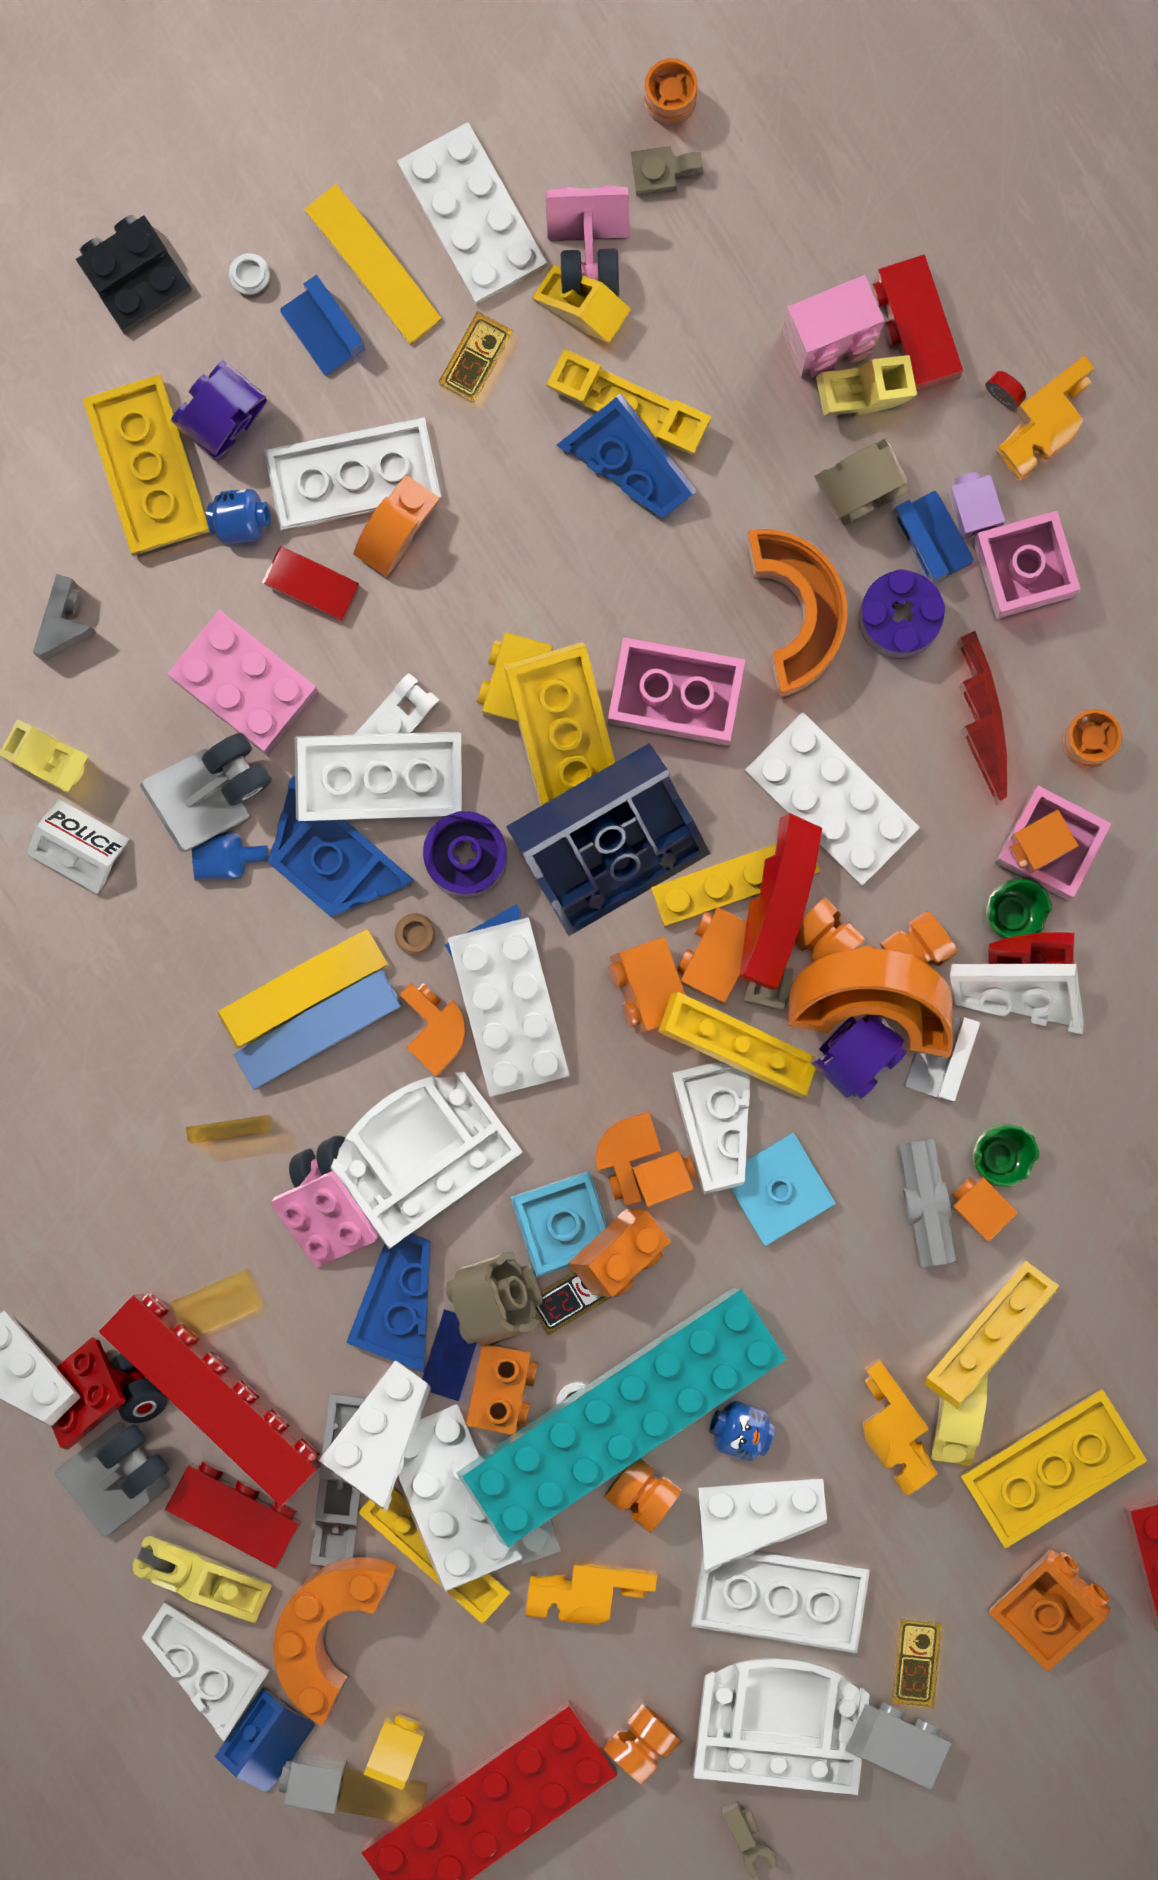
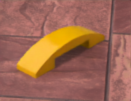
[546,348,712,455]

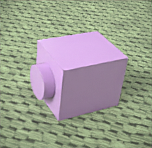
[948,472,1005,540]

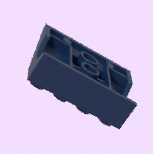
[506,743,711,936]

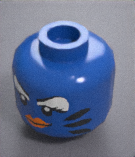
[207,489,270,544]
[709,1401,774,1461]

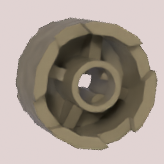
[814,438,910,526]
[446,1252,542,1345]

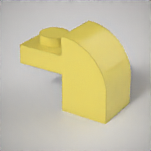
[816,355,917,416]
[0,719,88,792]
[930,1374,988,1467]

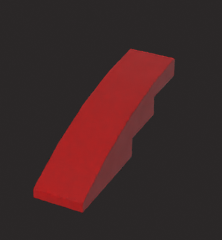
[739,813,822,991]

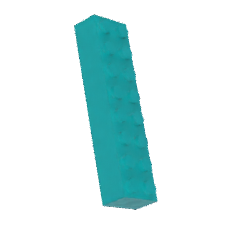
[456,1288,787,1547]

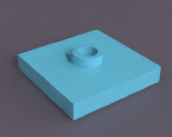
[730,1132,836,1246]
[509,1171,607,1277]

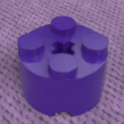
[170,359,267,459]
[859,569,945,658]
[423,811,507,898]
[810,1014,907,1099]

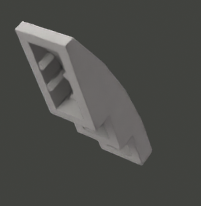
[310,1394,366,1567]

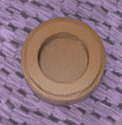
[394,913,436,955]

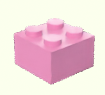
[973,510,1081,619]
[995,785,1112,901]

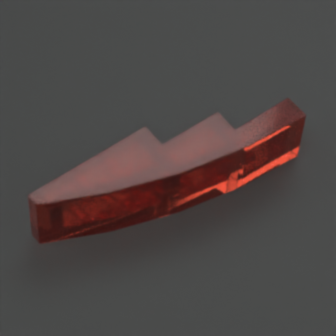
[957,631,1007,805]

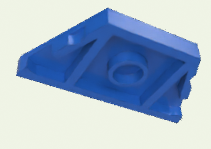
[268,776,414,918]

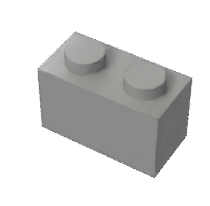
[846,1702,952,1790]
[279,1751,347,1814]

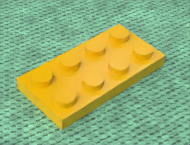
[82,374,210,556]
[504,642,615,806]
[960,1389,1147,1549]

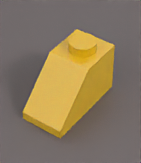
[532,264,631,343]
[364,1714,425,1790]

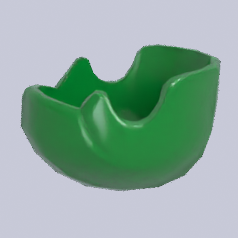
[986,878,1052,939]
[972,1123,1040,1187]

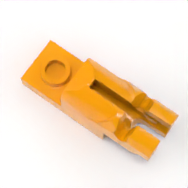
[996,355,1095,480]
[862,1359,938,1496]
[526,1562,657,1625]

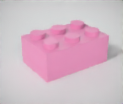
[782,275,884,379]
[167,610,319,757]
[608,637,746,747]

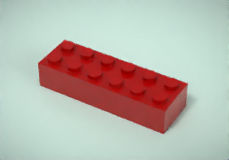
[99,1293,321,1507]
[361,1700,617,1880]

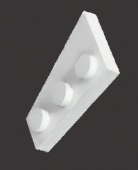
[950,964,1084,1034]
[671,1061,750,1195]
[0,1310,81,1426]
[319,1360,431,1512]
[698,1479,827,1573]
[142,1601,270,1742]

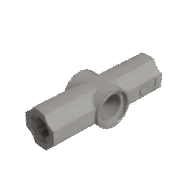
[899,1139,956,1268]

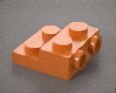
[988,1548,1111,1672]

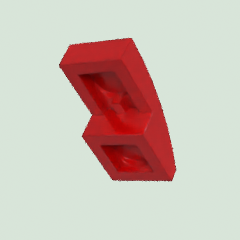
[262,546,359,620]
[988,932,1075,964]

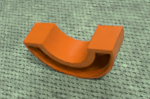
[746,529,847,698]
[788,946,953,1058]
[273,1557,398,1726]

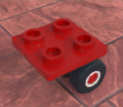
[51,1337,167,1450]

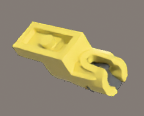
[132,1536,272,1623]

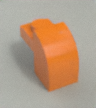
[353,475,440,577]
[399,983,466,1077]
[596,1112,661,1206]

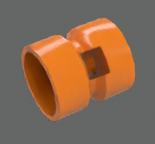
[644,58,698,125]
[1062,709,1122,769]
[795,897,865,962]
[880,910,958,967]
[603,1458,682,1533]
[603,1704,683,1785]

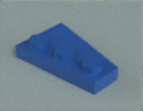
[556,394,697,518]
[346,1233,430,1373]

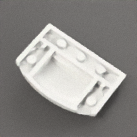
[330,1072,523,1249]
[692,1658,870,1795]

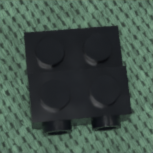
[76,215,192,334]

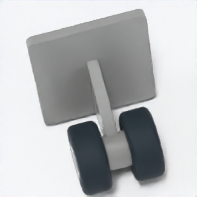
[140,733,272,853]
[55,1422,169,1537]

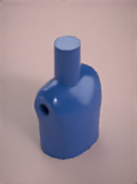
[191,833,269,881]

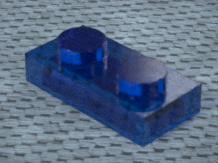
[422,1309,477,1401]

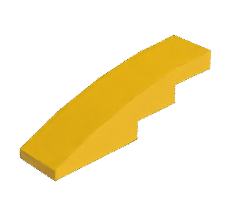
[304,184,442,345]
[217,929,388,1048]

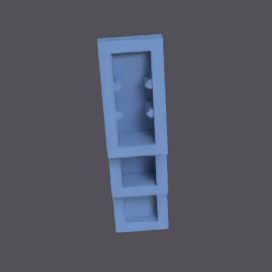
[233,969,403,1090]

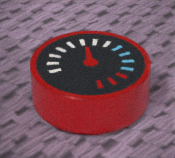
[985,371,1027,410]

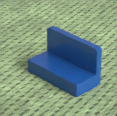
[280,274,366,376]
[892,491,974,584]
[215,1687,315,1792]

